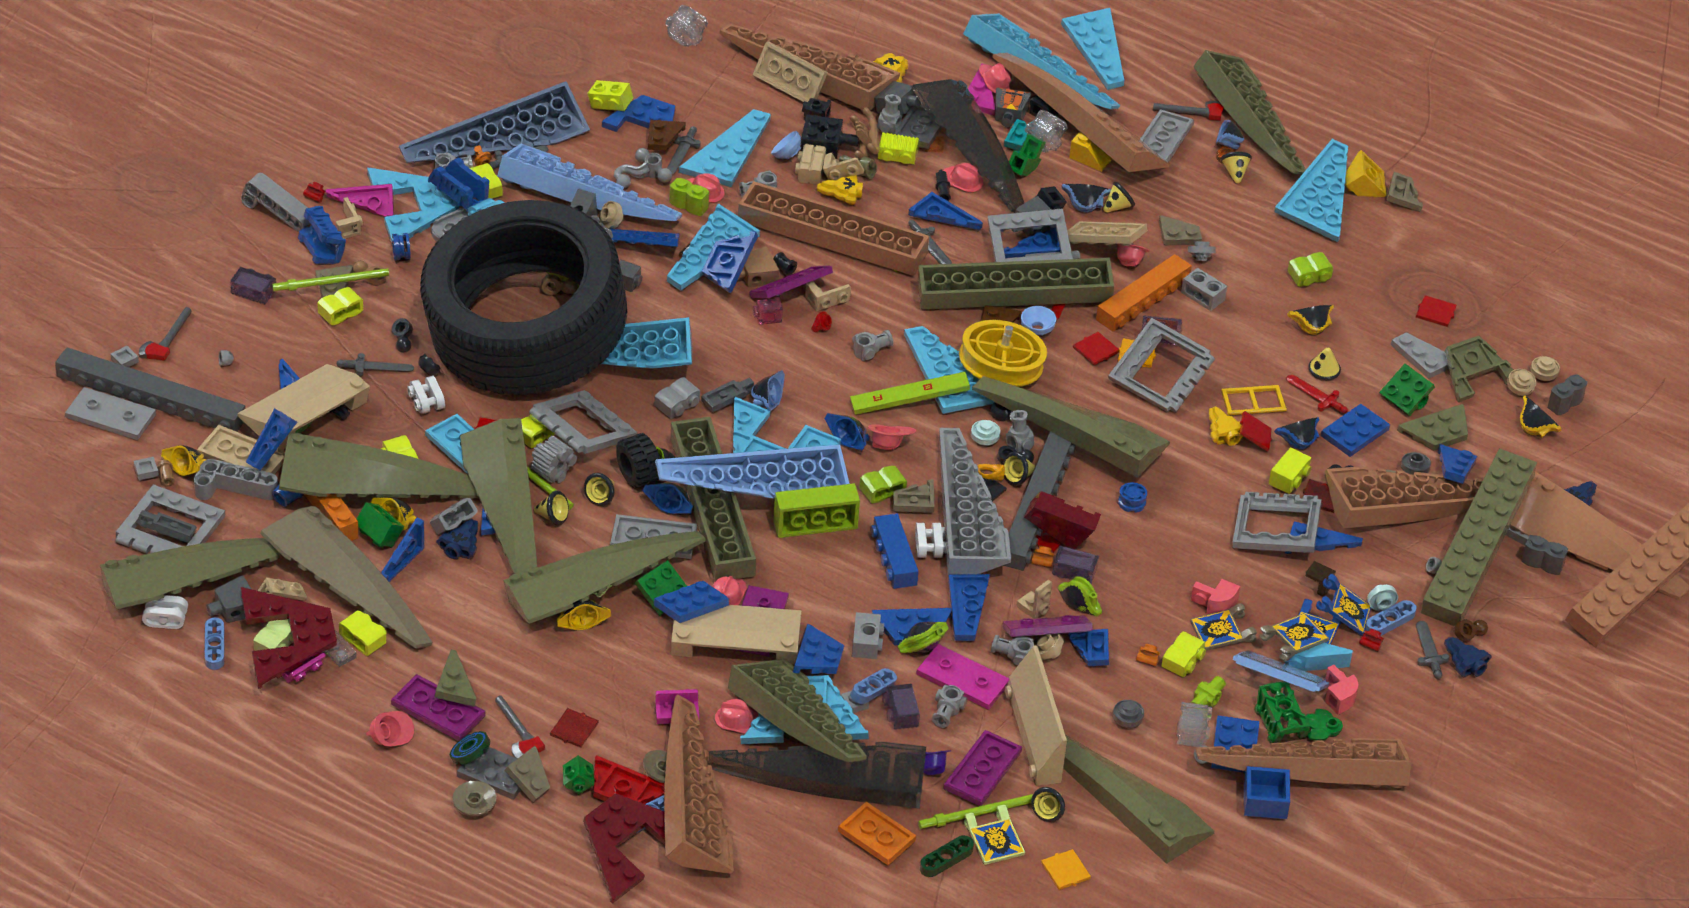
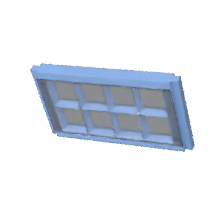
[1232,650,1329,692]

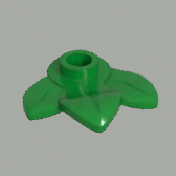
[1305,709,1343,740]

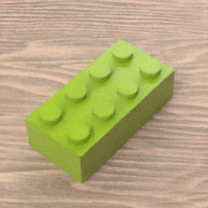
[773,483,860,538]

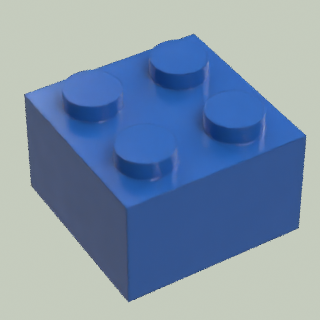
[1244,766,1290,819]

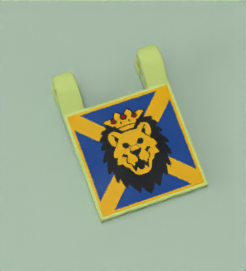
[964,805,1025,865]

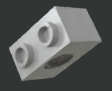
[852,612,884,659]

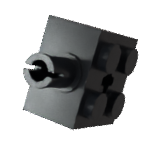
[800,115,859,159]

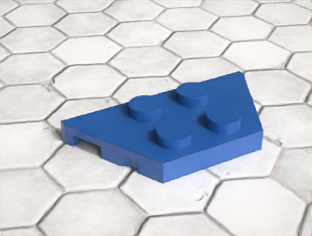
[702,231,758,293]
[872,608,952,646]
[793,624,845,674]

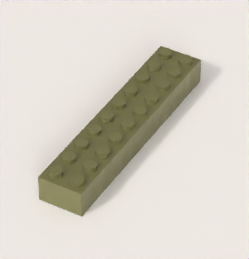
[918,258,1114,309]
[671,417,756,581]
[1421,448,1537,626]

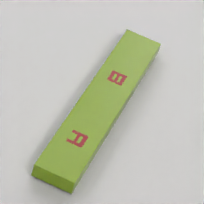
[850,372,970,415]

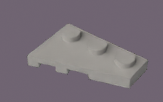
[1391,332,1449,379]

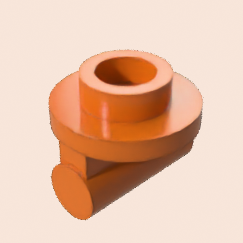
[474,145,492,166]
[1032,546,1054,568]
[1136,644,1160,666]

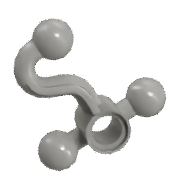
[614,148,672,189]

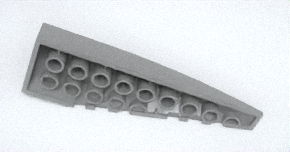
[939,428,1011,577]

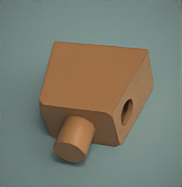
[738,247,779,287]

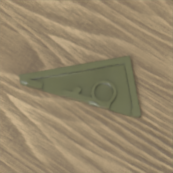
[435,649,476,707]

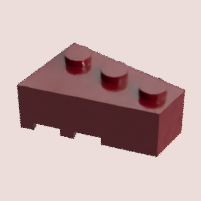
[1024,491,1101,551]

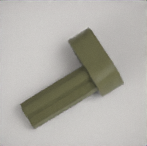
[839,155,877,179]

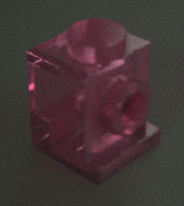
[753,295,783,325]

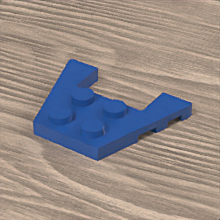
[602,95,675,132]

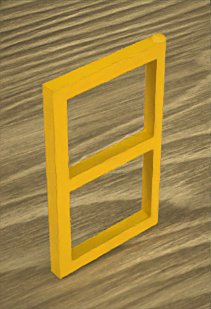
[1221,385,1287,415]

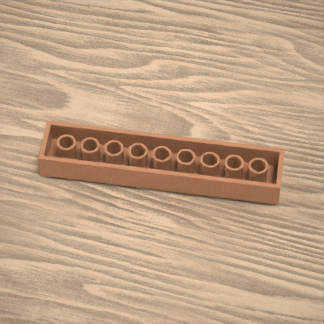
[738,181,929,276]
[1565,503,1689,647]

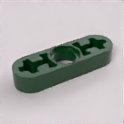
[920,835,974,877]

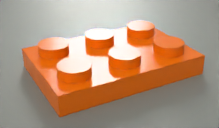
[838,802,916,865]

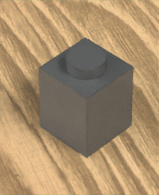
[619,259,643,292]

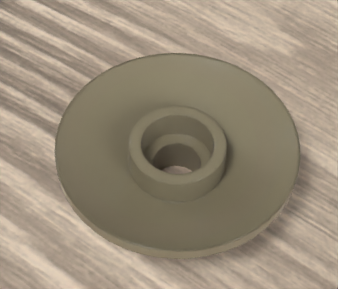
[643,750,667,783]
[453,781,496,816]

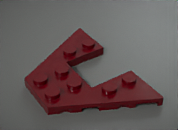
[240,587,337,689]
[583,793,665,904]

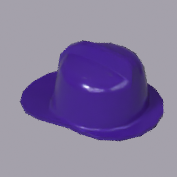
[902,750,951,775]

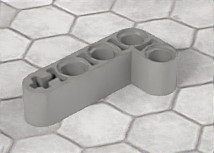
[241,173,310,231]
[194,459,278,500]

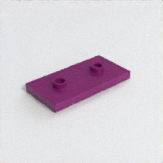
[749,265,833,298]
[732,585,789,657]
[1003,615,1093,637]
[391,674,485,741]
[943,730,1022,806]

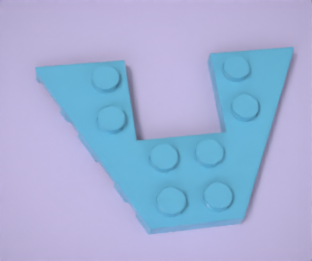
[367,168,459,243]
[733,397,841,453]
[740,675,869,744]

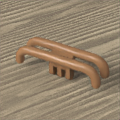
[850,107,880,160]

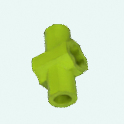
[1190,676,1226,713]

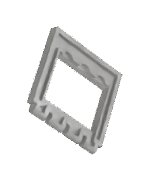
[988,209,1073,262]
[1108,318,1215,413]
[529,390,638,454]
[115,484,225,554]
[1233,492,1321,553]

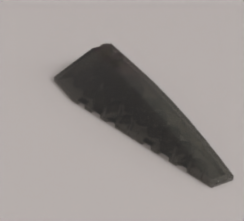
[911,79,1024,213]
[708,742,926,809]

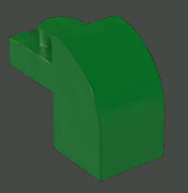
[1006,134,1046,176]

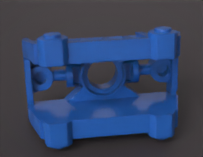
[428,158,490,212]
[298,206,346,264]

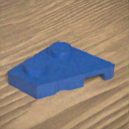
[1068,629,1109,666]

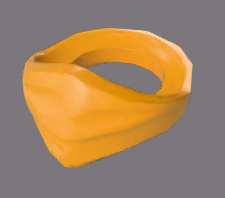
[977,464,1005,481]

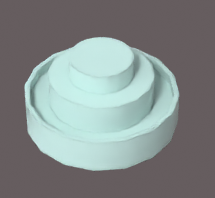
[971,420,1000,445]
[1367,584,1398,611]

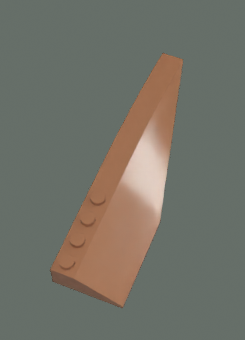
[993,53,1170,172]

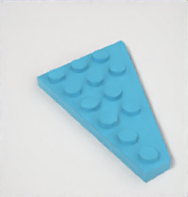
[1275,139,1348,242]
[904,326,994,414]

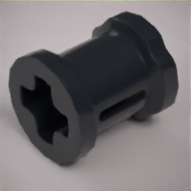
[773,252,797,276]

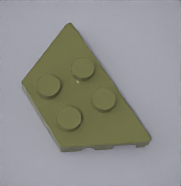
[1397,404,1468,451]

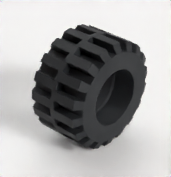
[616,433,660,488]

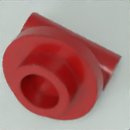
[303,182,326,203]
[811,311,832,332]
[1359,628,1384,652]

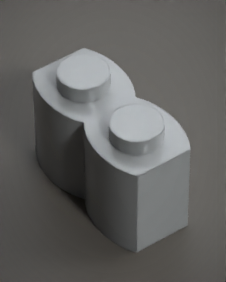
[654,377,700,419]
[429,498,478,535]

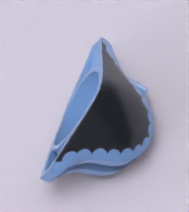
[1216,120,1244,149]
[1062,184,1111,212]
[751,370,785,411]

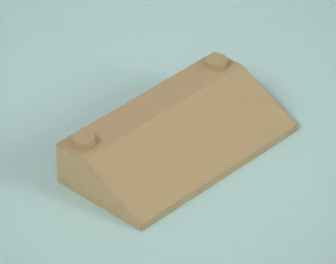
[237,364,370,453]
[671,605,801,665]
[1005,646,1067,786]

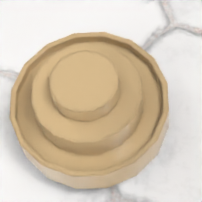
[600,201,623,229]
[1530,356,1560,381]
[1507,369,1536,396]
[1037,634,1064,659]

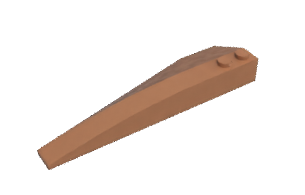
[1325,466,1483,528]
[1510,471,1689,600]

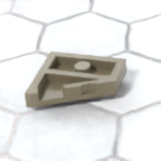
[1386,172,1423,212]
[1159,215,1202,245]
[315,265,353,298]
[893,479,934,513]
[505,746,550,802]

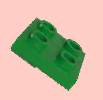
[1379,363,1435,416]
[635,560,687,616]

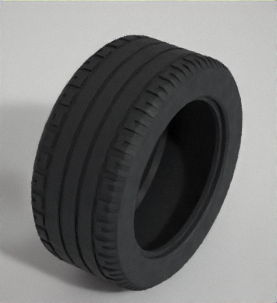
[420,200,627,395]

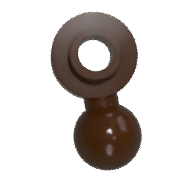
[1454,619,1488,641]

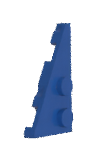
[908,192,983,230]
[1004,227,1061,258]
[381,517,425,582]

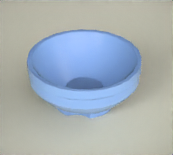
[771,131,801,160]
[1021,306,1056,335]

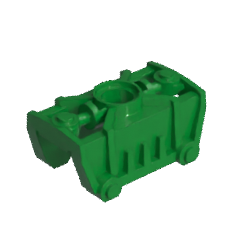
[1254,681,1310,743]

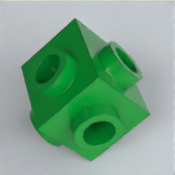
[563,755,594,795]

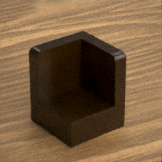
[1305,561,1336,597]

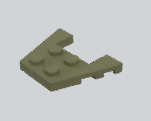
[1445,336,1514,402]

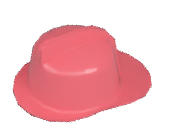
[979,63,1012,94]
[943,163,983,192]
[687,173,725,203]
[1115,243,1149,267]
[868,424,916,450]
[712,576,747,605]
[715,699,759,734]
[366,711,414,747]

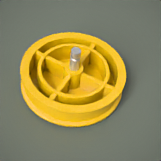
[959,320,1047,387]

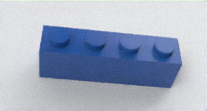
[871,513,919,589]

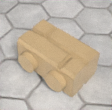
[795,144,826,185]

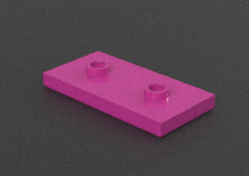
[916,644,1009,710]

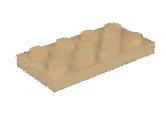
[753,42,828,102]
[1067,221,1148,246]
[197,425,284,474]

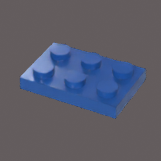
[1321,404,1390,457]
[654,581,729,623]
[1211,715,1260,773]

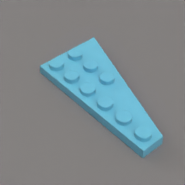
[1061,8,1124,90]
[679,109,771,187]
[667,203,760,291]

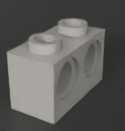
[1181,268,1227,311]

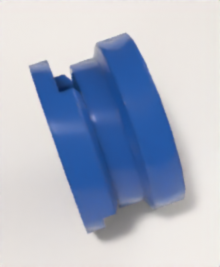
[392,233,411,261]
[1118,482,1147,513]

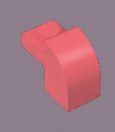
[1191,579,1241,614]
[1325,665,1358,715]

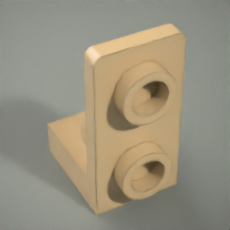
[823,153,864,180]
[336,197,363,239]
[805,281,851,311]
[258,578,307,601]
[1017,580,1052,619]

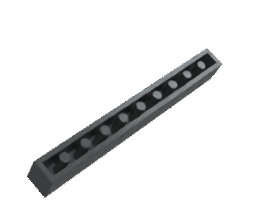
[55,347,246,432]
[1003,431,1076,571]

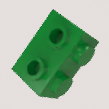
[357,502,405,547]

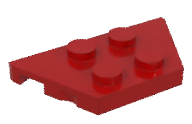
[594,755,665,804]

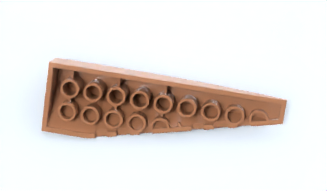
[720,24,900,110]
[664,695,734,874]
[1195,738,1411,788]

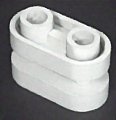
[407,376,445,414]
[915,523,947,558]
[142,595,188,629]

